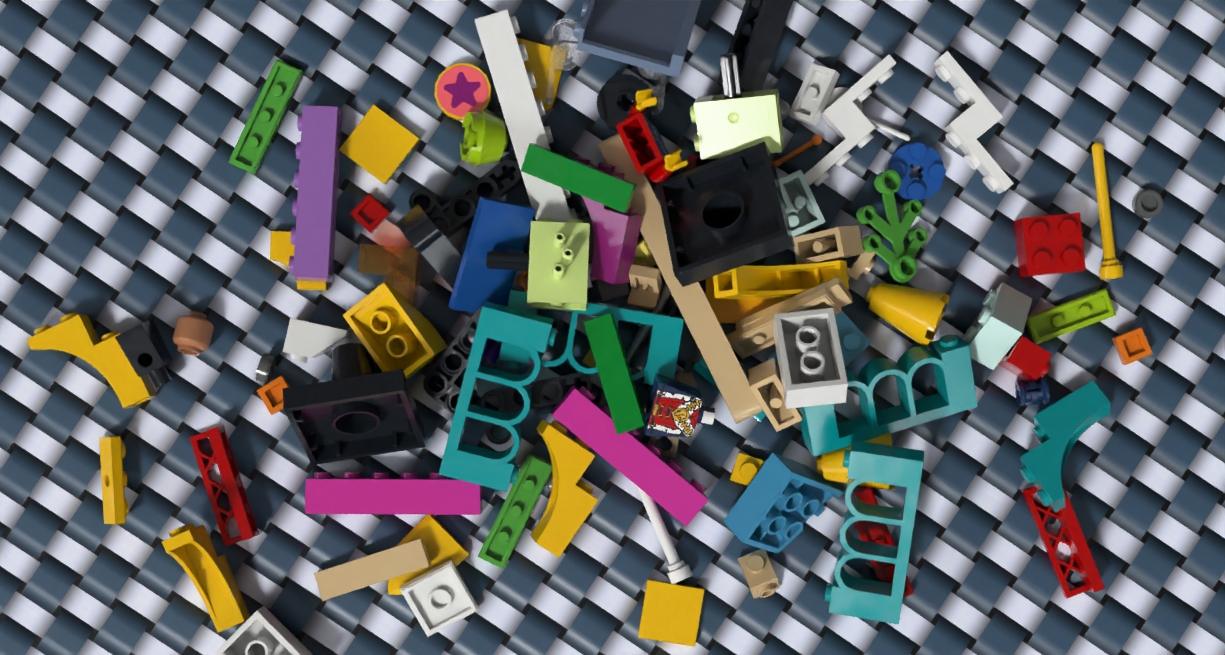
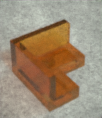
[358,244,422,308]

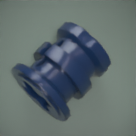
[1015,376,1049,406]

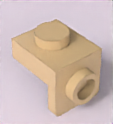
[834,249,876,282]
[628,264,663,311]
[738,549,780,598]

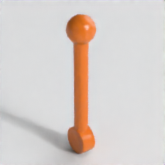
[774,134,823,168]

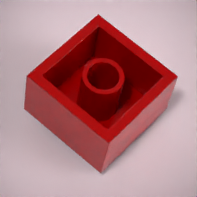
[1014,213,1086,278]

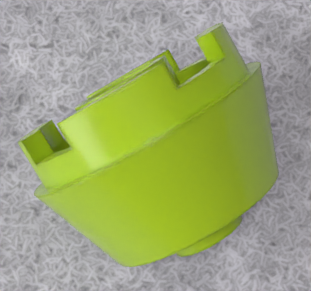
[460,109,508,167]

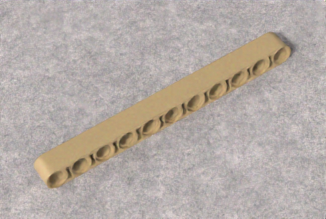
[597,133,763,424]

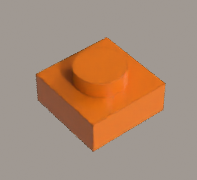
[1112,327,1153,365]
[257,376,290,415]

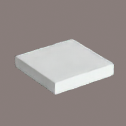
[400,559,479,637]

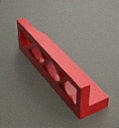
[189,426,260,546]
[1022,483,1105,599]

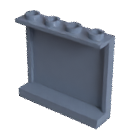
[574,0,702,78]

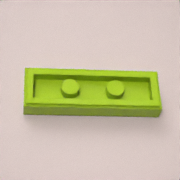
[1026,288,1116,344]

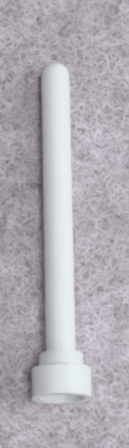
[635,485,693,584]

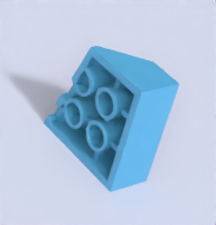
[723,452,844,554]

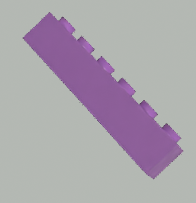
[289,105,342,282]

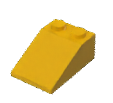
[343,282,448,379]

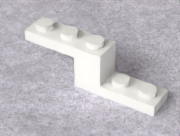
[933,51,1014,194]
[804,54,896,187]

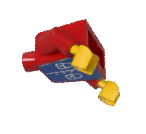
[616,88,688,183]

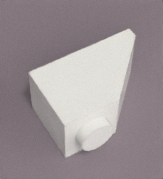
[283,318,351,363]

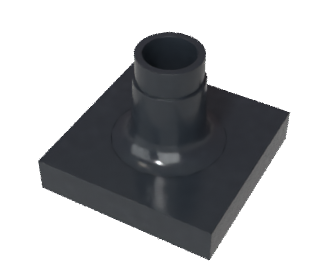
[656,142,795,287]
[283,343,426,465]

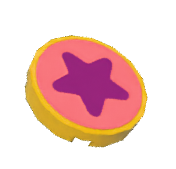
[434,63,492,121]

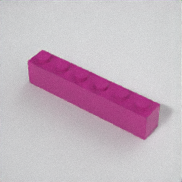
[551,385,709,526]
[305,472,482,515]

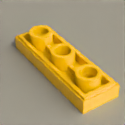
[99,436,129,524]

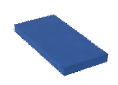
[448,196,536,313]

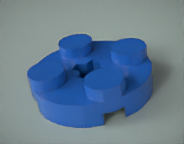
[887,142,946,200]

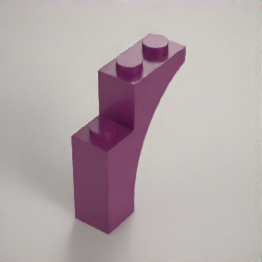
[573,156,643,284]

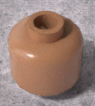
[172,311,214,356]

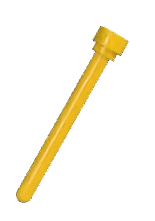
[1092,142,1124,280]

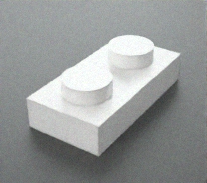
[789,63,840,126]

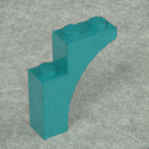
[1019,380,1110,513]

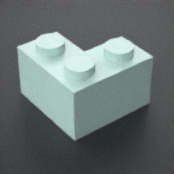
[779,170,826,238]
[963,282,1032,370]

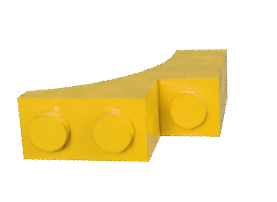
[713,260,849,300]
[26,312,157,408]
[530,419,598,558]
[162,523,250,633]

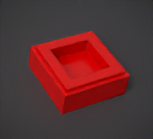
[350,193,391,234]

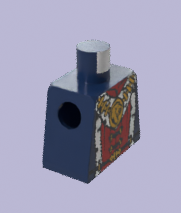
[643,373,715,437]

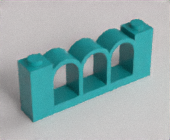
[499,290,684,391]
[439,301,557,492]
[799,334,978,457]
[824,440,924,624]

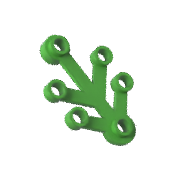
[856,170,928,283]

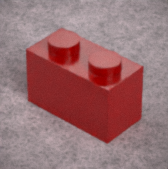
[998,336,1052,380]

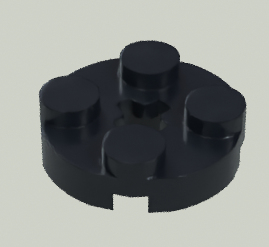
[597,74,654,132]

